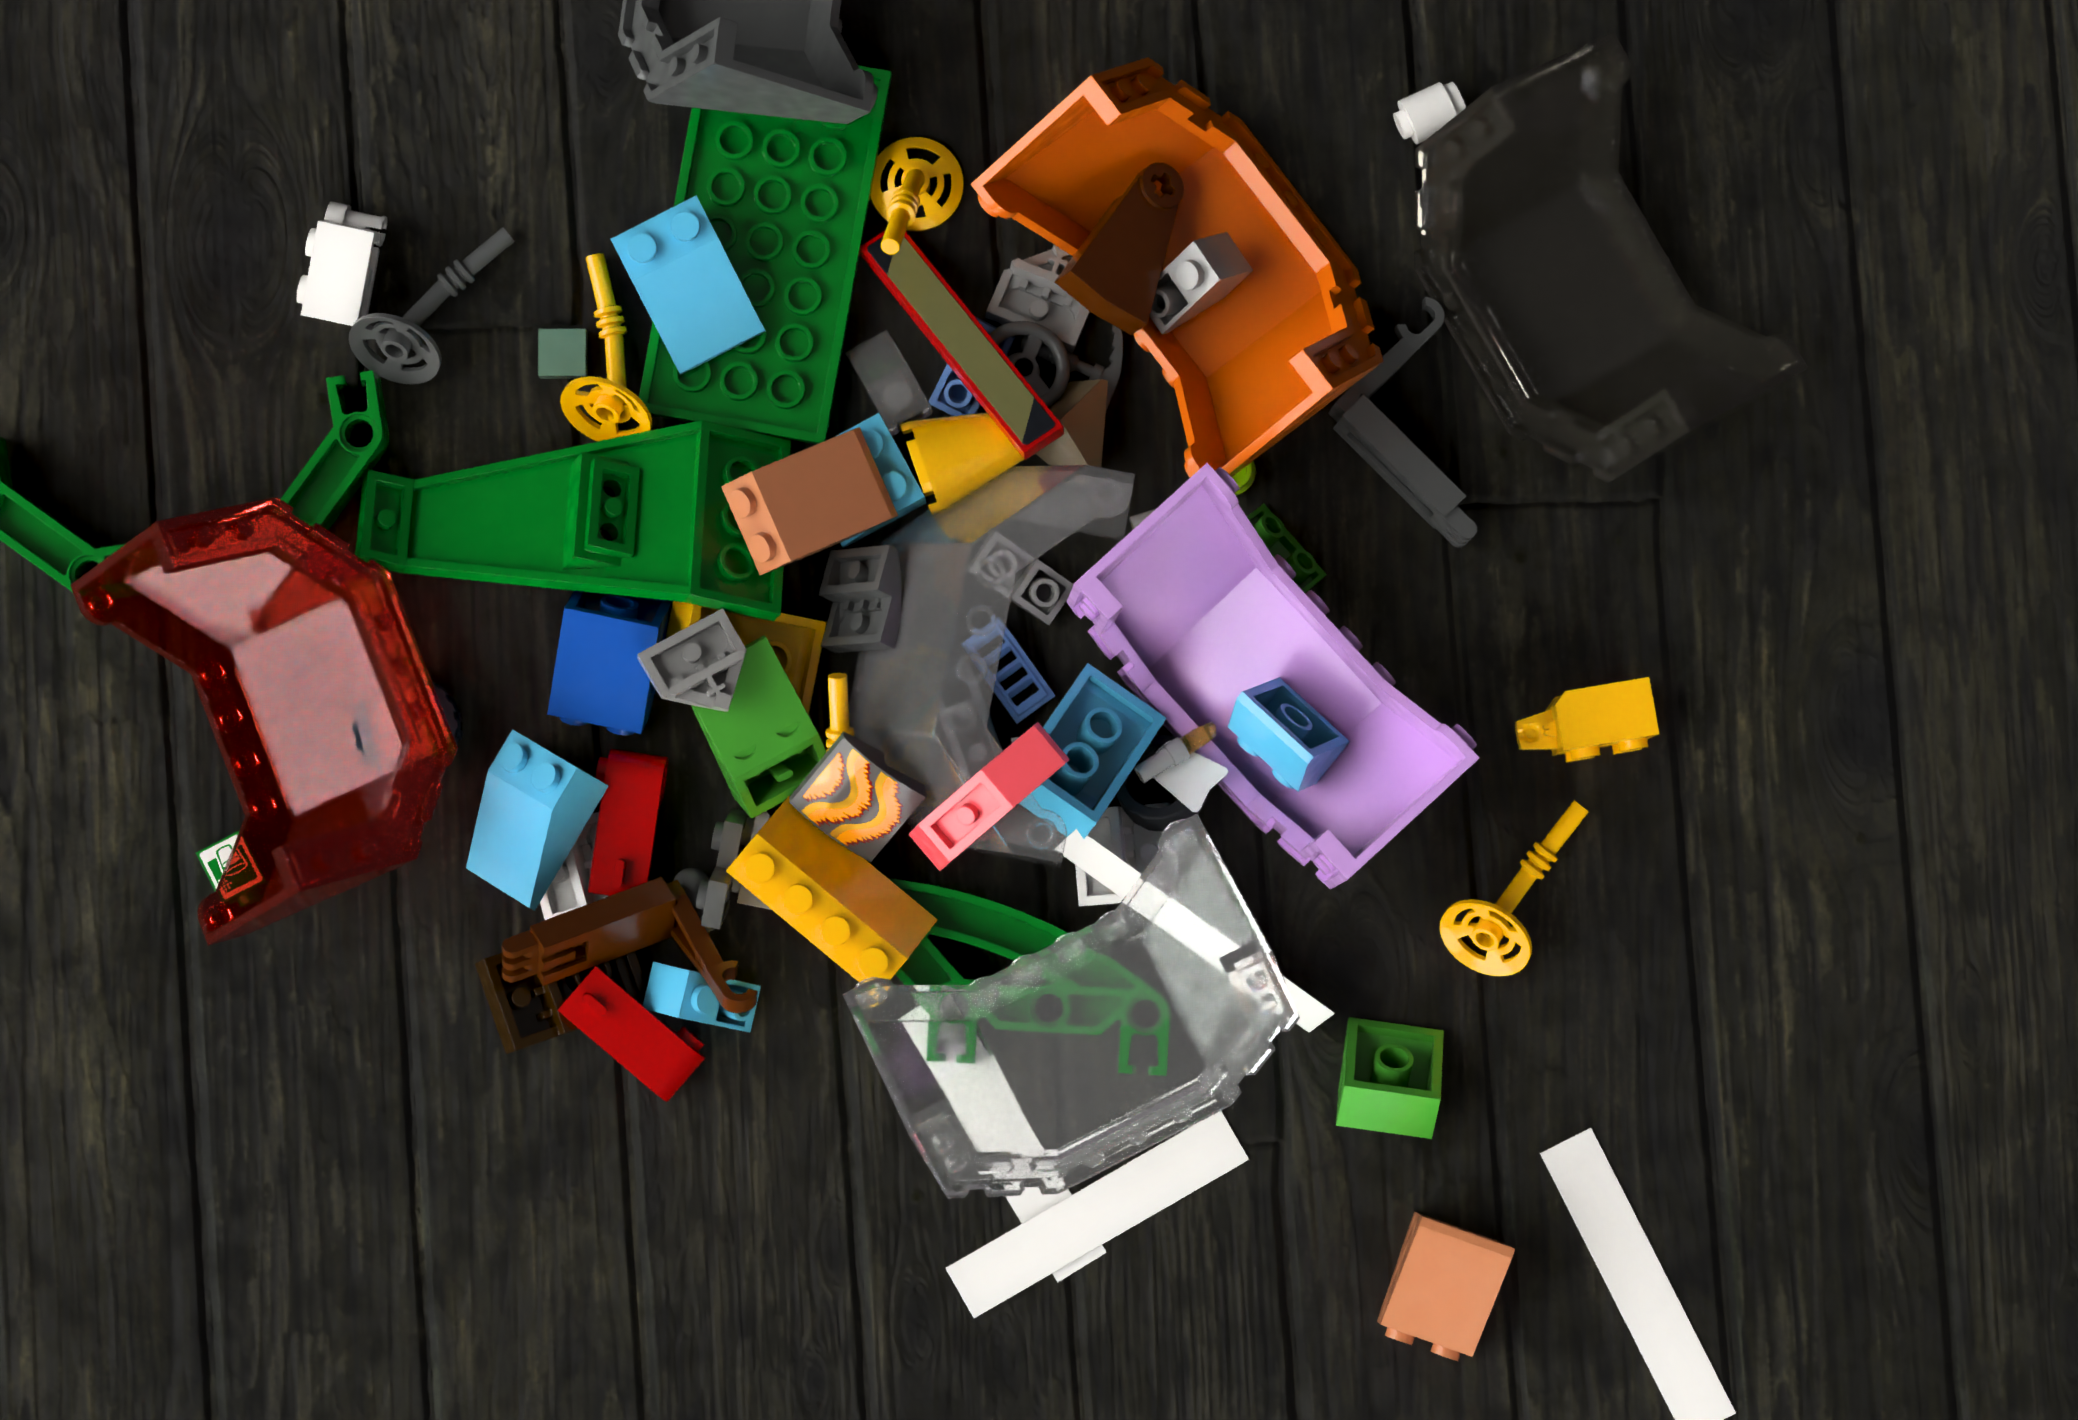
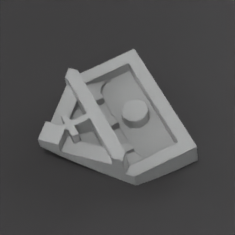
[985,245,1090,353]
[637,608,747,712]

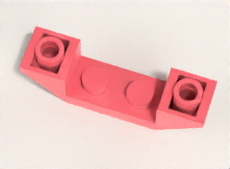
[908,722,1070,871]

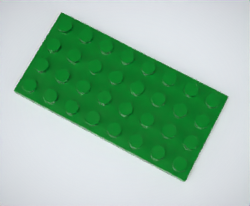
[639,65,892,444]

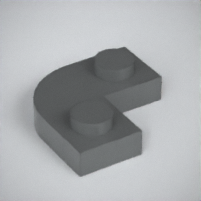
[696,808,749,930]

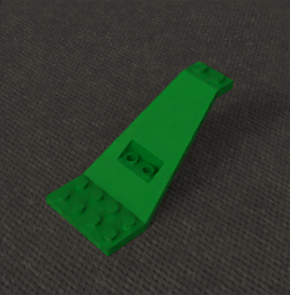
[354,420,791,621]

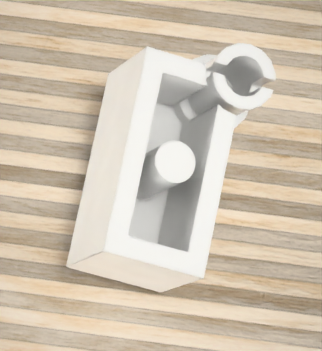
[297,201,387,326]

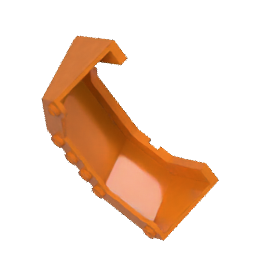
[970,57,1384,478]

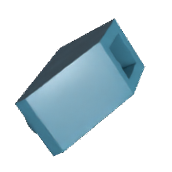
[643,962,761,1033]

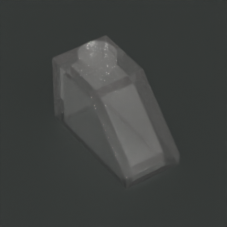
[845,330,932,436]

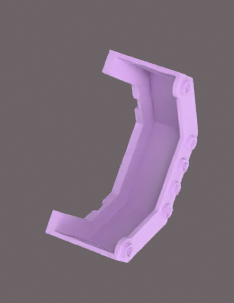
[1066,463,1479,889]

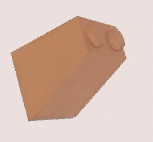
[721,427,898,575]
[1377,1211,1515,1361]

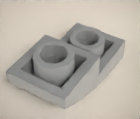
[966,531,1074,625]

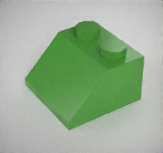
[1336,1017,1444,1139]

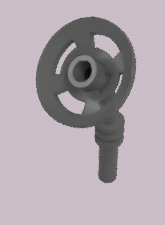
[349,227,515,385]

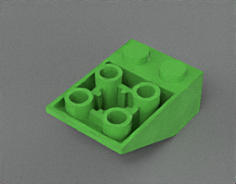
[691,635,826,819]

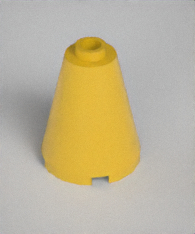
[900,412,1024,515]

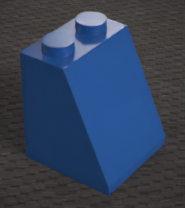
[547,591,673,736]

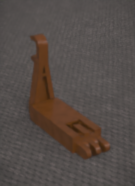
[502,877,758,1013]

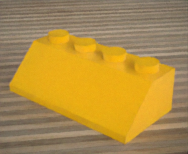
[726,796,938,996]

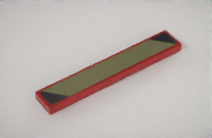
[860,231,1064,460]

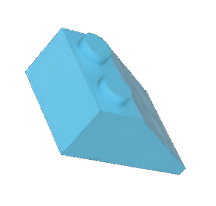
[611,195,766,375]
[1019,663,1167,839]
[466,729,608,911]

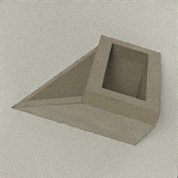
[1035,379,1108,477]

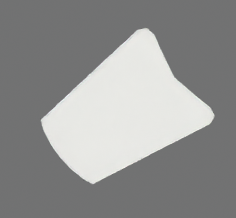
[1153,740,1229,813]

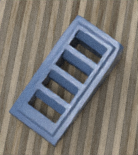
[961,617,1055,724]

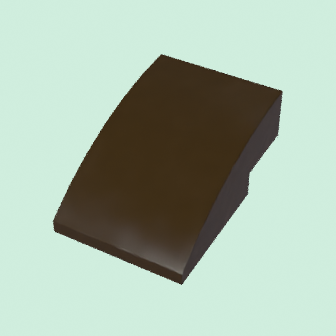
[475,951,647,1055]

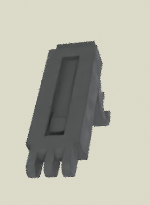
[1328,297,1477,548]

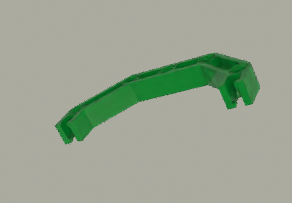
[0,370,389,602]

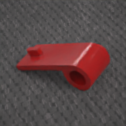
[588,749,669,896]
[557,966,706,1102]

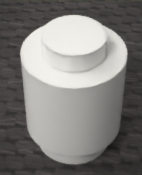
[1393,82,1468,144]

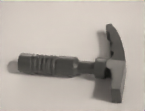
[1019,325,1123,411]

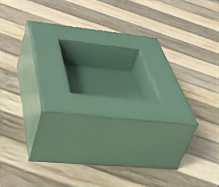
[538,329,588,379]

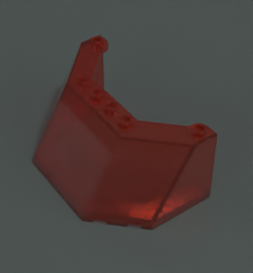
[70,497,458,946]

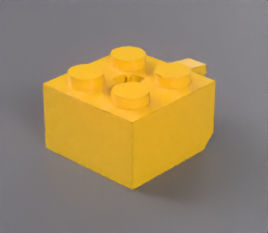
[1515,677,1659,763]

